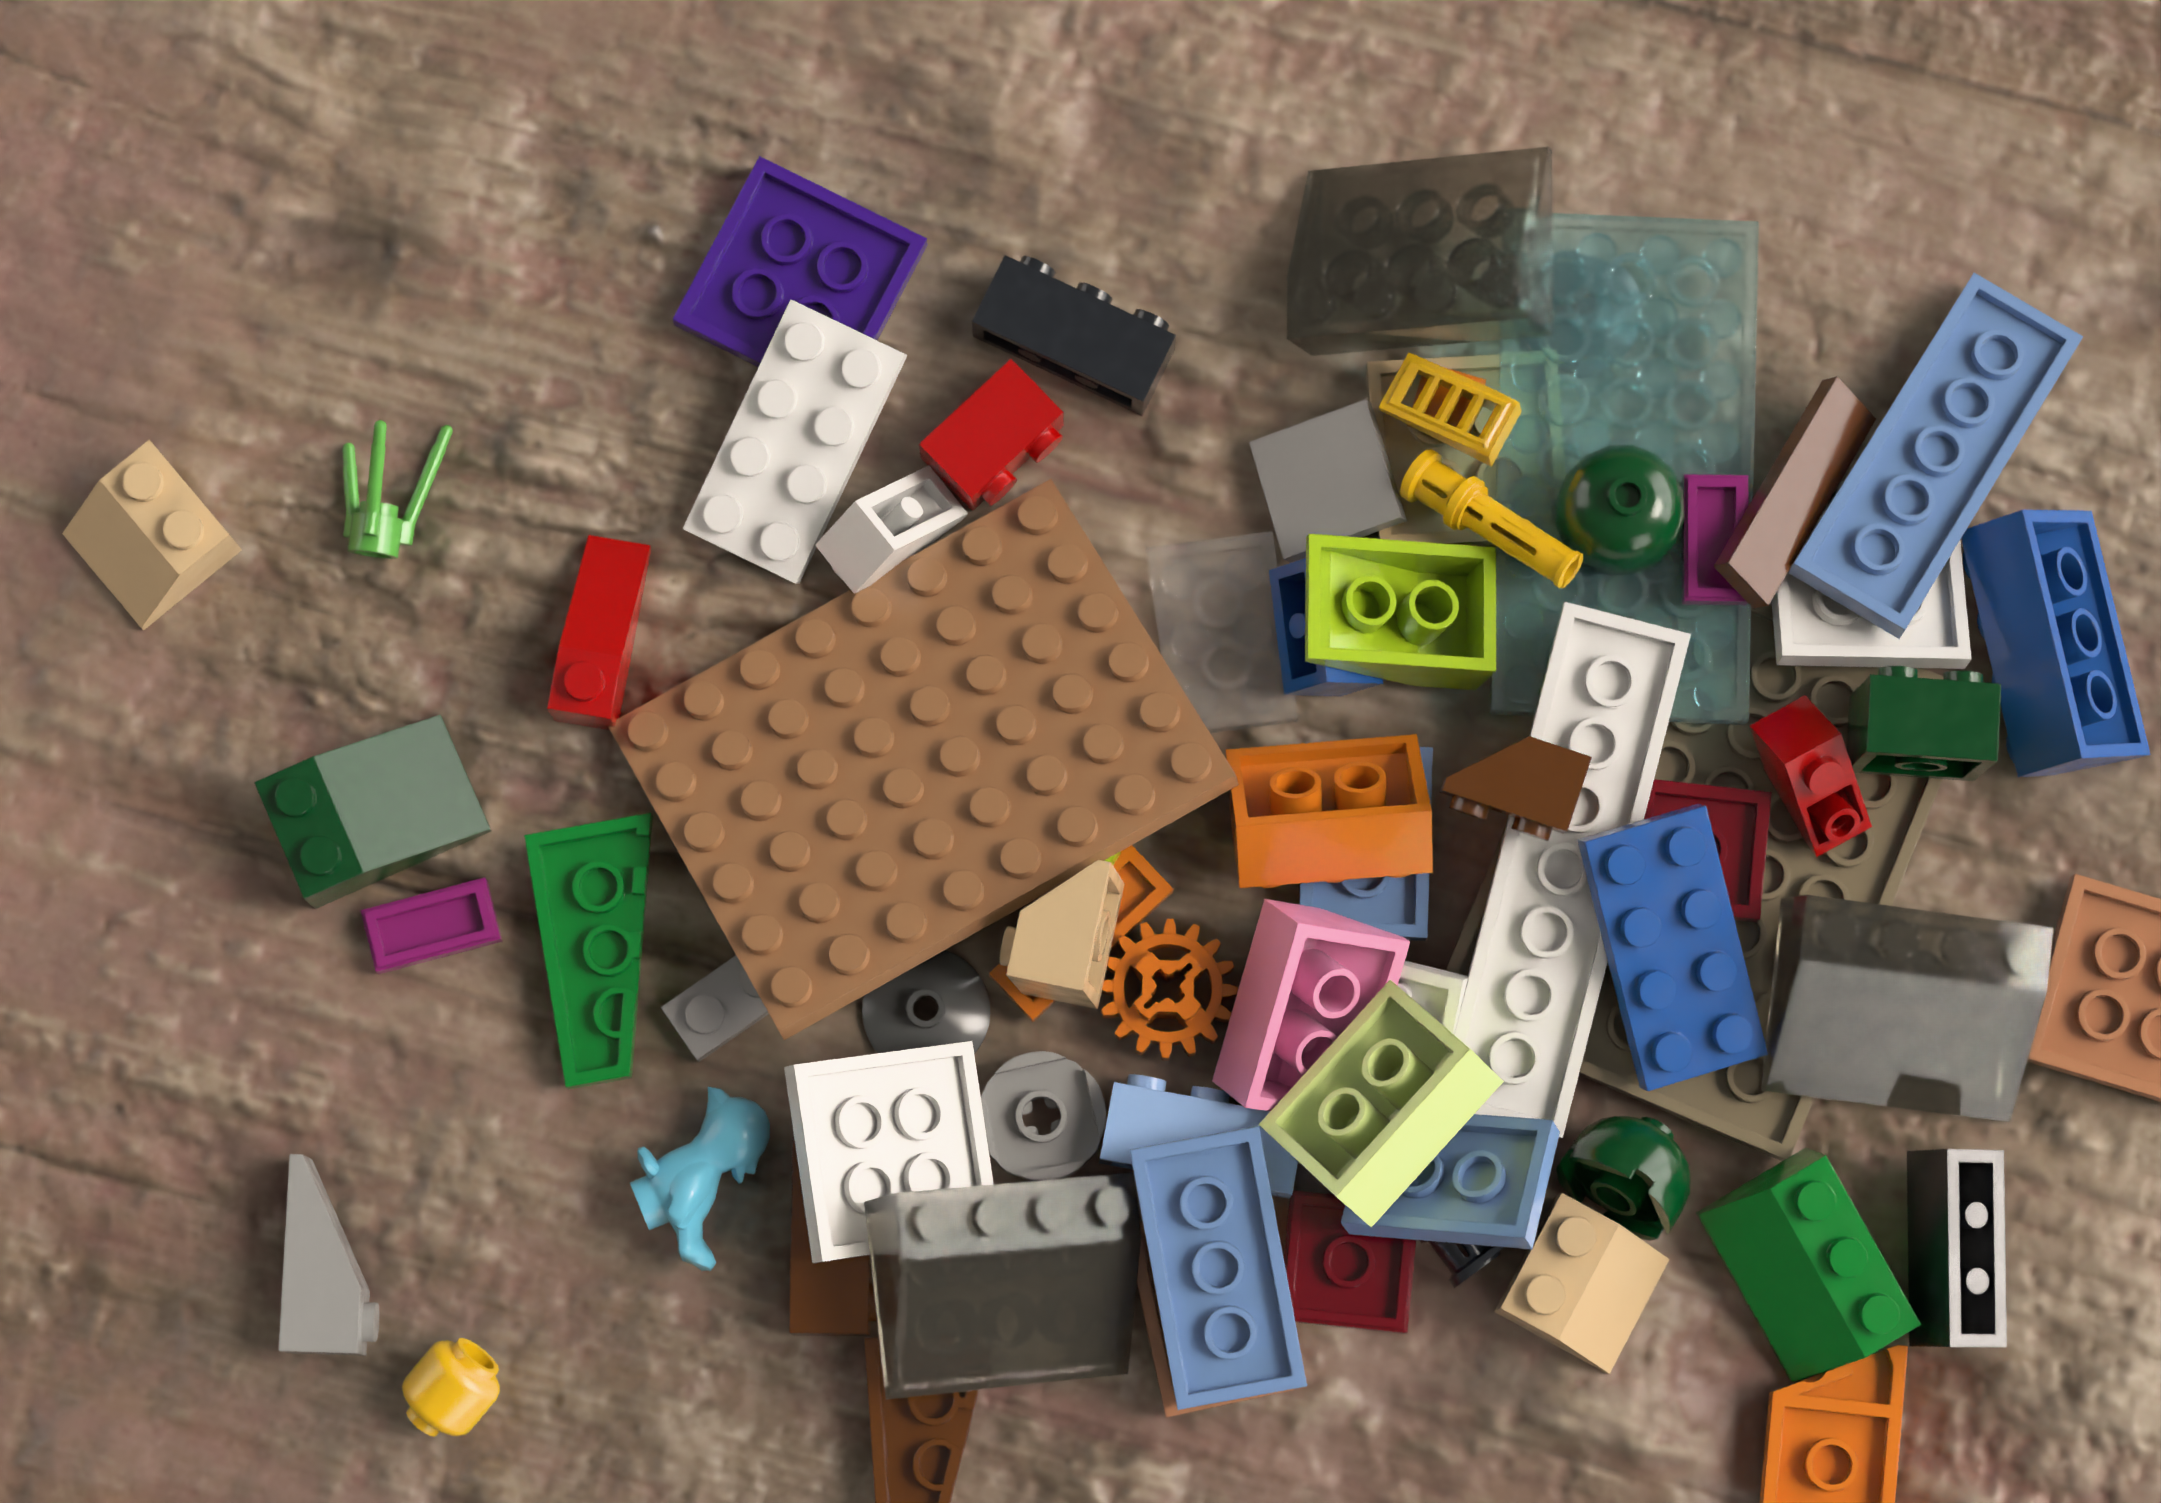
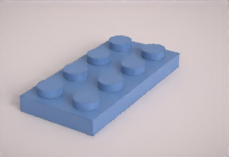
[1130,1126,1307,1410]

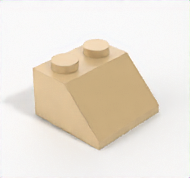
[62,440,242,630]
[1000,860,1125,1009]
[1494,1193,1670,1374]

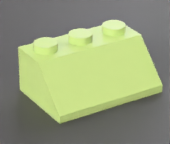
[1259,980,1504,1228]

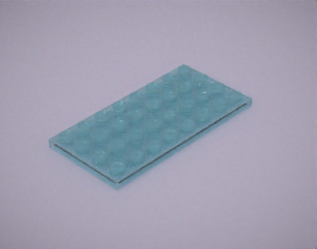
[1489,211,1759,725]

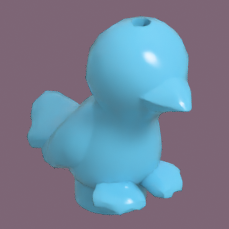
[630,1087,770,1271]

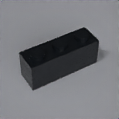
[972,255,1176,416]
[1907,1149,2007,1347]

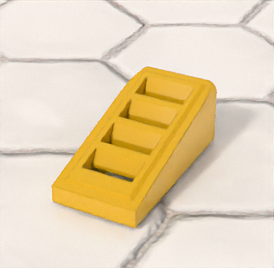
[1378,352,1522,467]

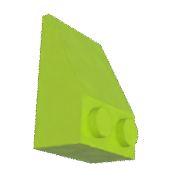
[1305,534,1496,690]

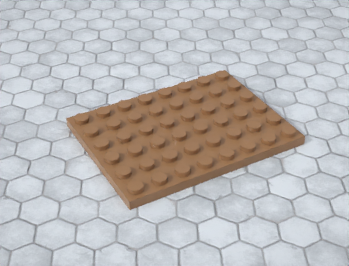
[608,479,1239,1040]

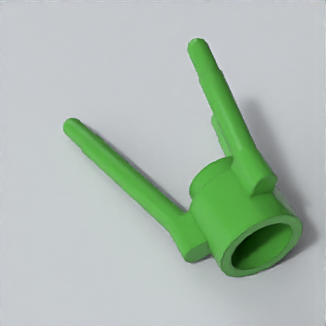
[342,420,453,559]

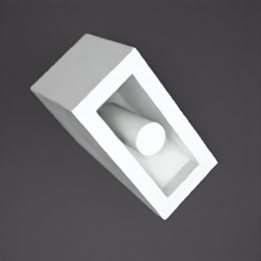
[815,466,968,594]

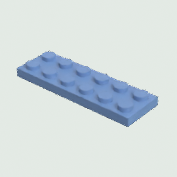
[1788,273,2083,639]

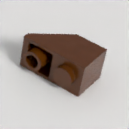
[1439,736,1592,841]

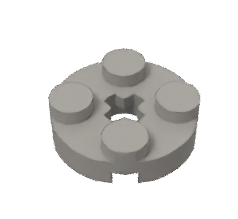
[981,1051,1106,1182]

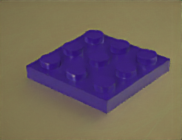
[672,156,928,367]

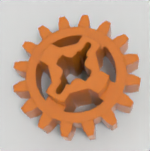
[1101,919,1238,1061]

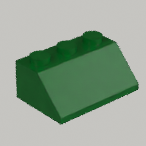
[1696,1147,1921,1382]

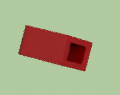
[1749,695,1872,857]

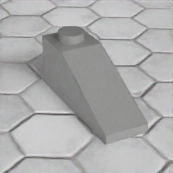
[279,1154,380,1356]

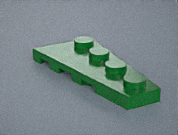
[524,813,653,1090]

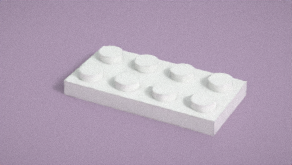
[683,299,907,584]

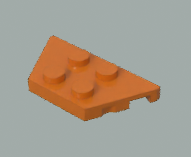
[1760,1345,1908,1503]

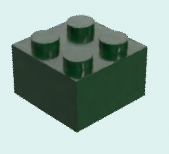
[1847,666,2001,781]

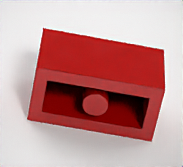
[919,359,1064,511]

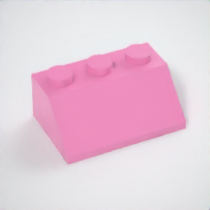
[1212,899,1410,1111]

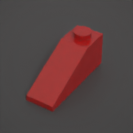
[547,535,652,730]

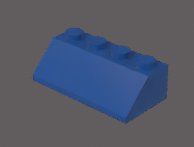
[1961,509,2151,777]

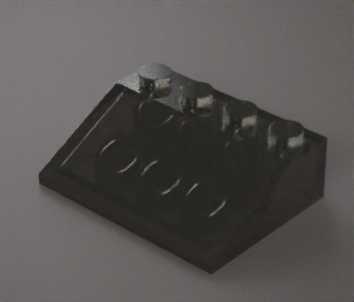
[1287,146,1553,356]
[1761,895,2053,1122]
[864,1173,1141,1400]

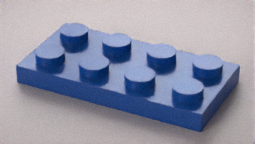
[1577,804,1768,1091]

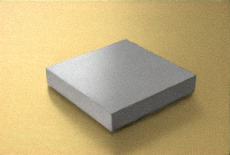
[1249,399,1407,563]

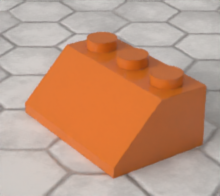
[1225,734,1433,888]

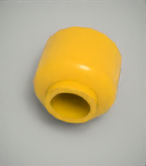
[402,1338,500,1437]

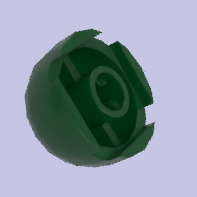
[1555,445,1684,575]
[1556,1116,1691,1241]

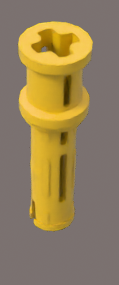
[1400,448,1583,588]

